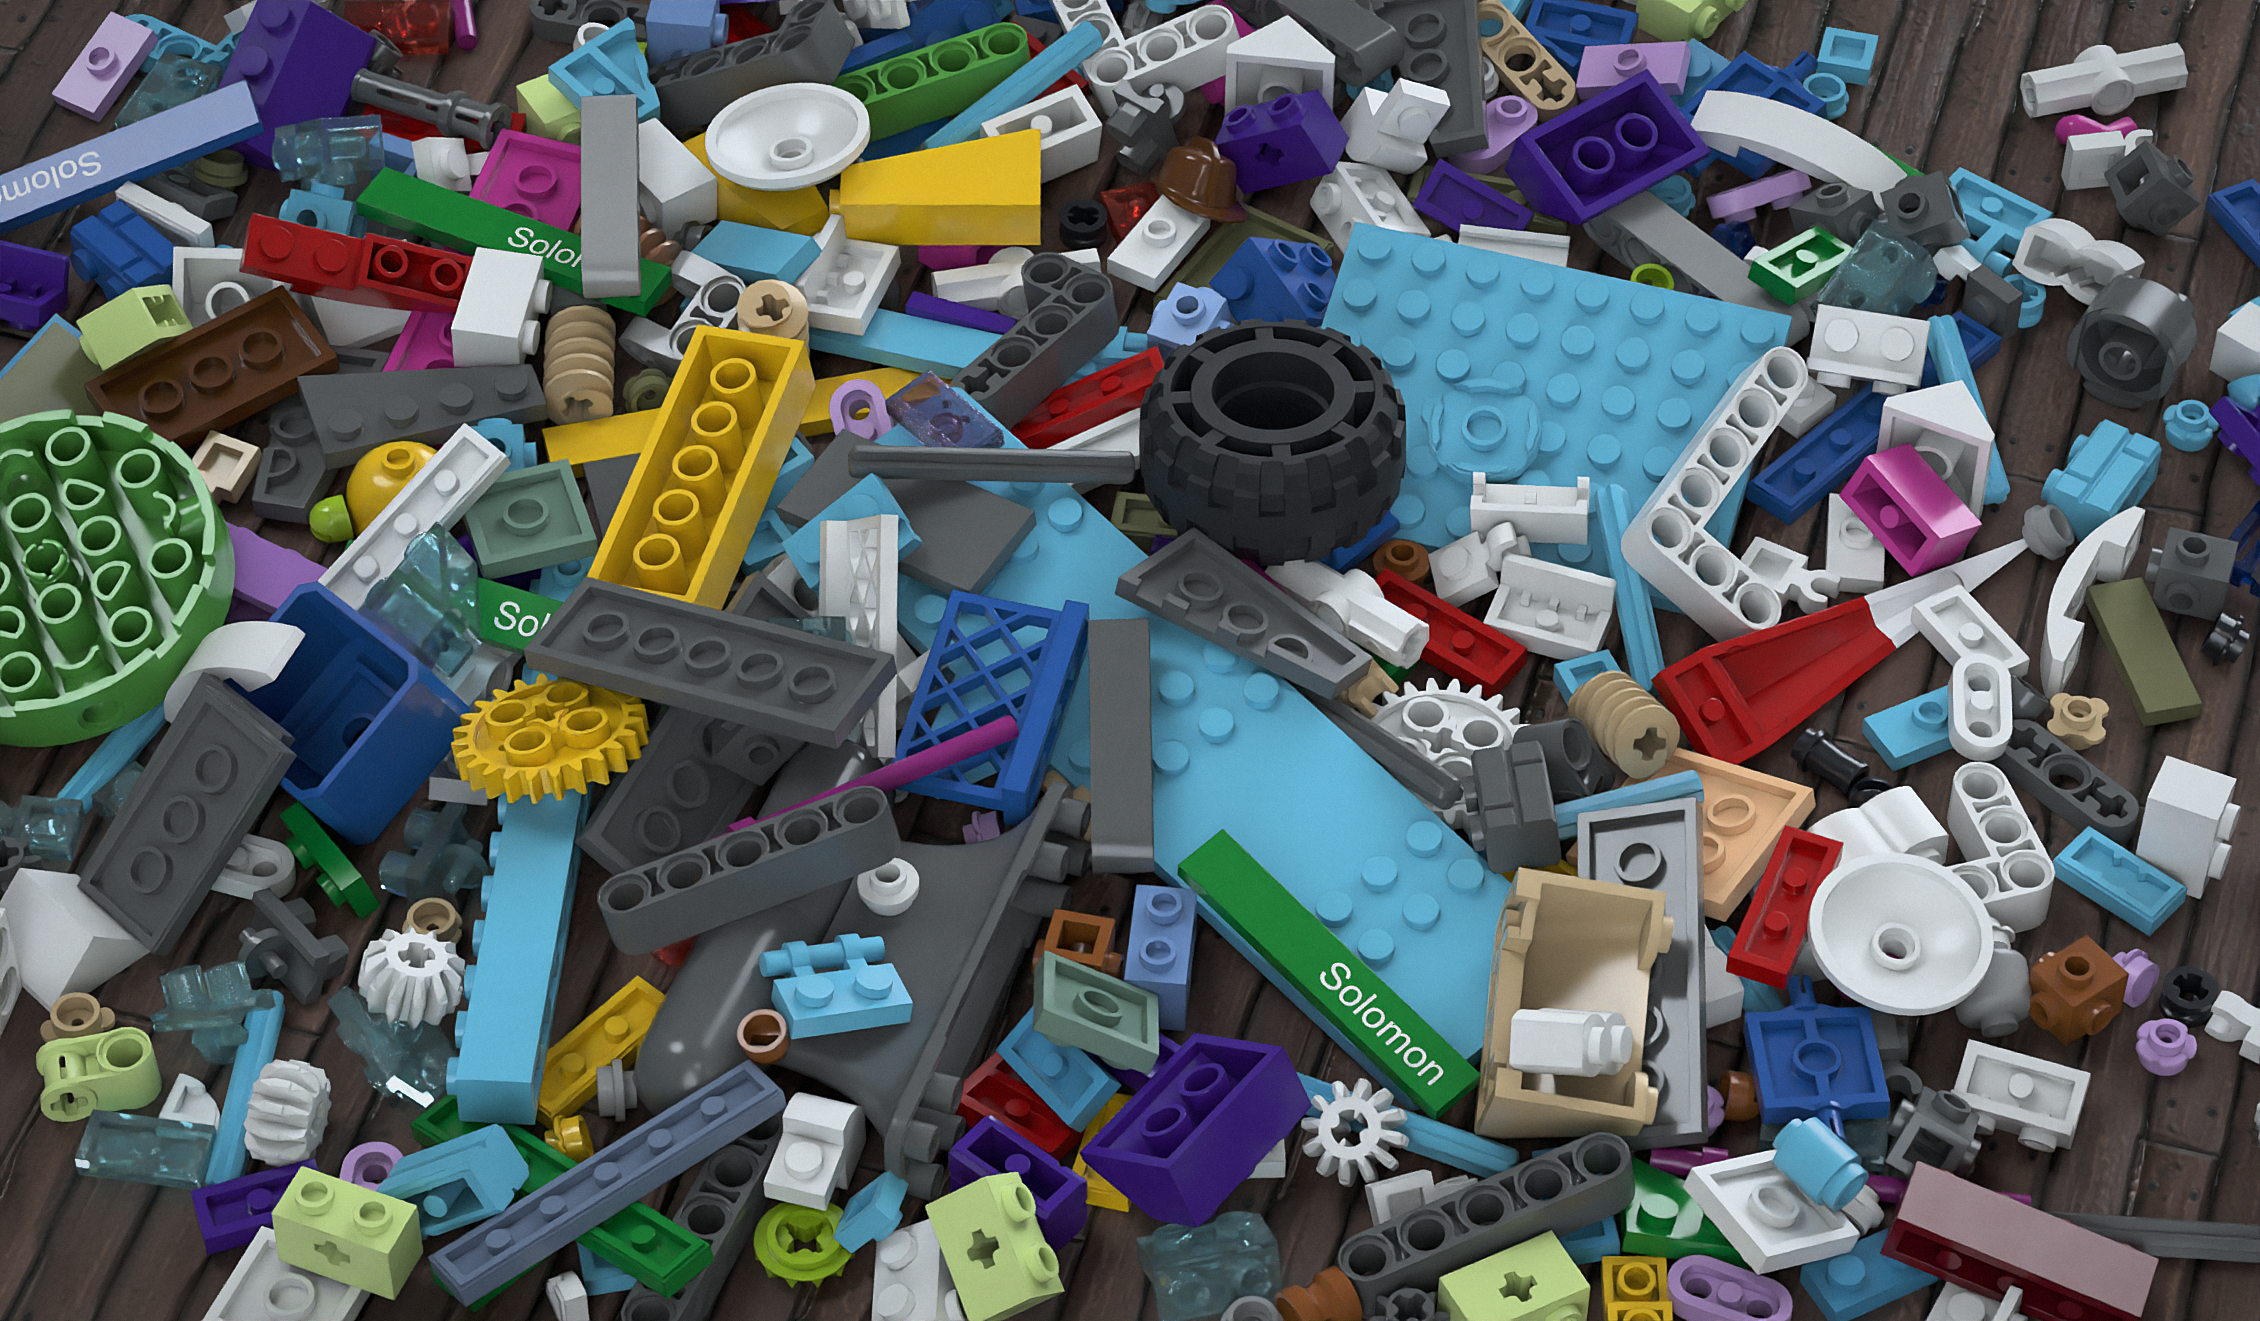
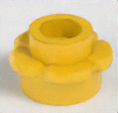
[545,1115,595,1164]

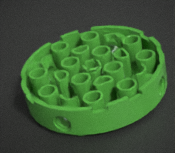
[0,409,235,747]

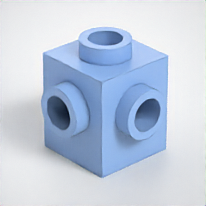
[1147,282,1235,361]

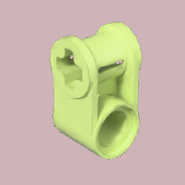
[36,1027,162,1122]

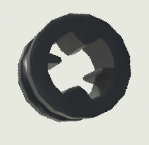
[1059,198,1108,251]
[2159,966,2219,1028]

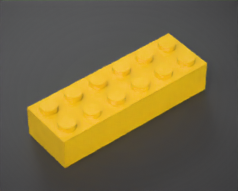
[587,324,816,611]

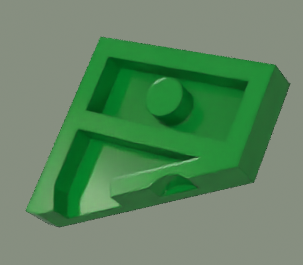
[1620,1157,1749,1270]

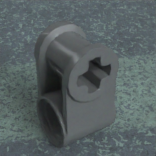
[1512,717,1616,805]

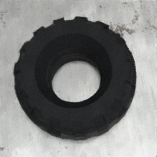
[1139,318,1406,566]

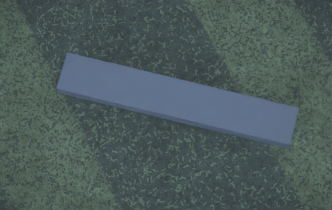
[428,1059,787,1307]

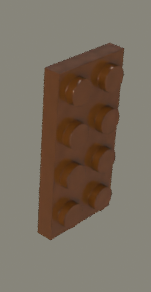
[84,285,340,450]

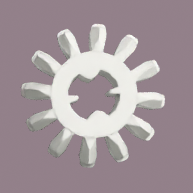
[358,925,465,1030]
[243,1059,332,1167]
[1301,1078,1409,1187]

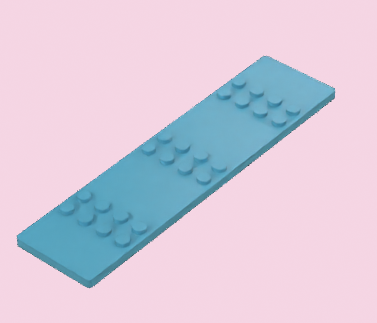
[785,387,1512,1110]

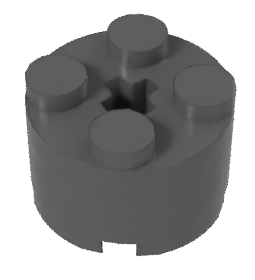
[2067,274,2197,409]

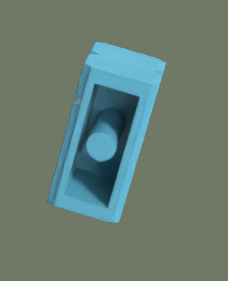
[2041,419,2162,542]
[376,1124,530,1240]

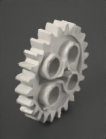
[1367,678,1530,835]

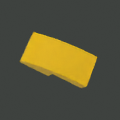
[1600,1256,1673,1321]

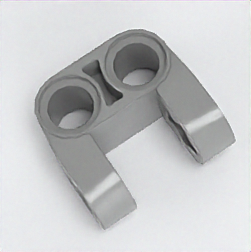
[618,251,746,378]

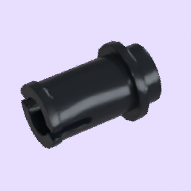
[1791,728,1870,797]

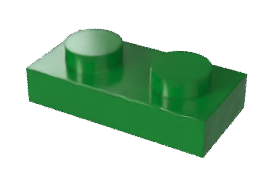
[1747,225,1860,306]
[279,801,381,921]

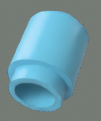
[1773,1117,1869,1211]

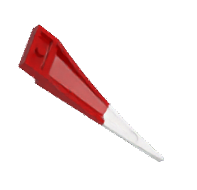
[1651,538,2028,766]

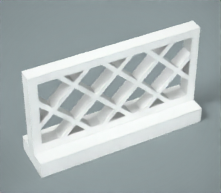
[819,514,898,759]

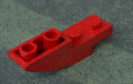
[239,213,473,313]

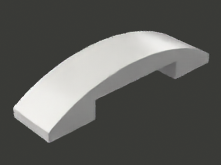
[1691,90,1907,215]
[2040,506,2146,699]
[164,621,306,724]

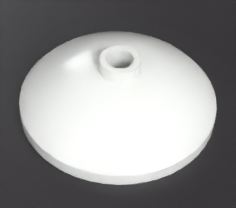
[705,83,871,191]
[1807,852,1994,1016]

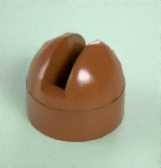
[737,1009,791,1066]
[1718,1070,1760,1122]

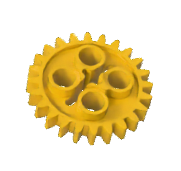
[451,673,650,804]

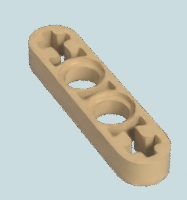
[1478,0,1578,123]

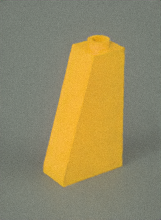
[829,129,1041,245]
[682,131,829,237]

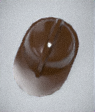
[1149,136,1248,223]

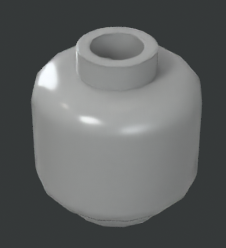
[1954,941,2034,1037]

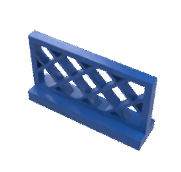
[890,590,1090,826]

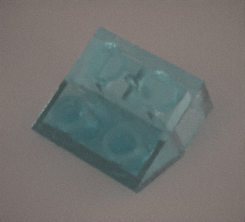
[359,521,482,685]

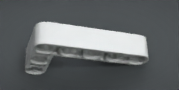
[1049,0,1240,117]
[1621,346,1808,642]
[1791,762,2055,984]

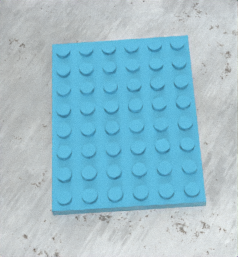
[1321,221,1792,615]

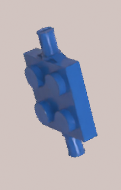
[1679,51,1827,181]
[1743,974,1890,1144]

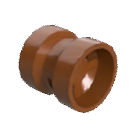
[1274,1266,1363,1321]

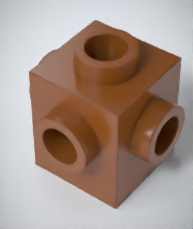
[1032,909,1124,980]
[2028,935,2129,1046]

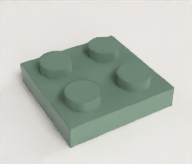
[462,459,598,580]
[1033,950,1159,1075]

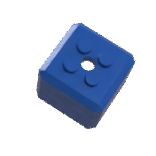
[223,581,470,846]

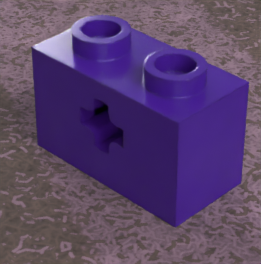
[1214,89,1349,194]

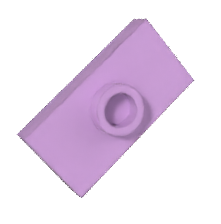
[52,11,159,123]
[1575,41,1692,100]

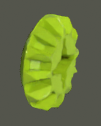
[754,1202,855,1289]

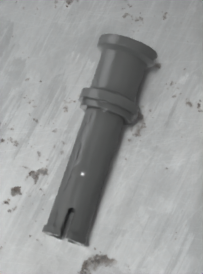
[351,68,511,151]

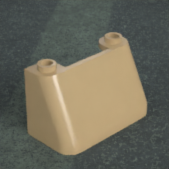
[1474,867,1674,1139]

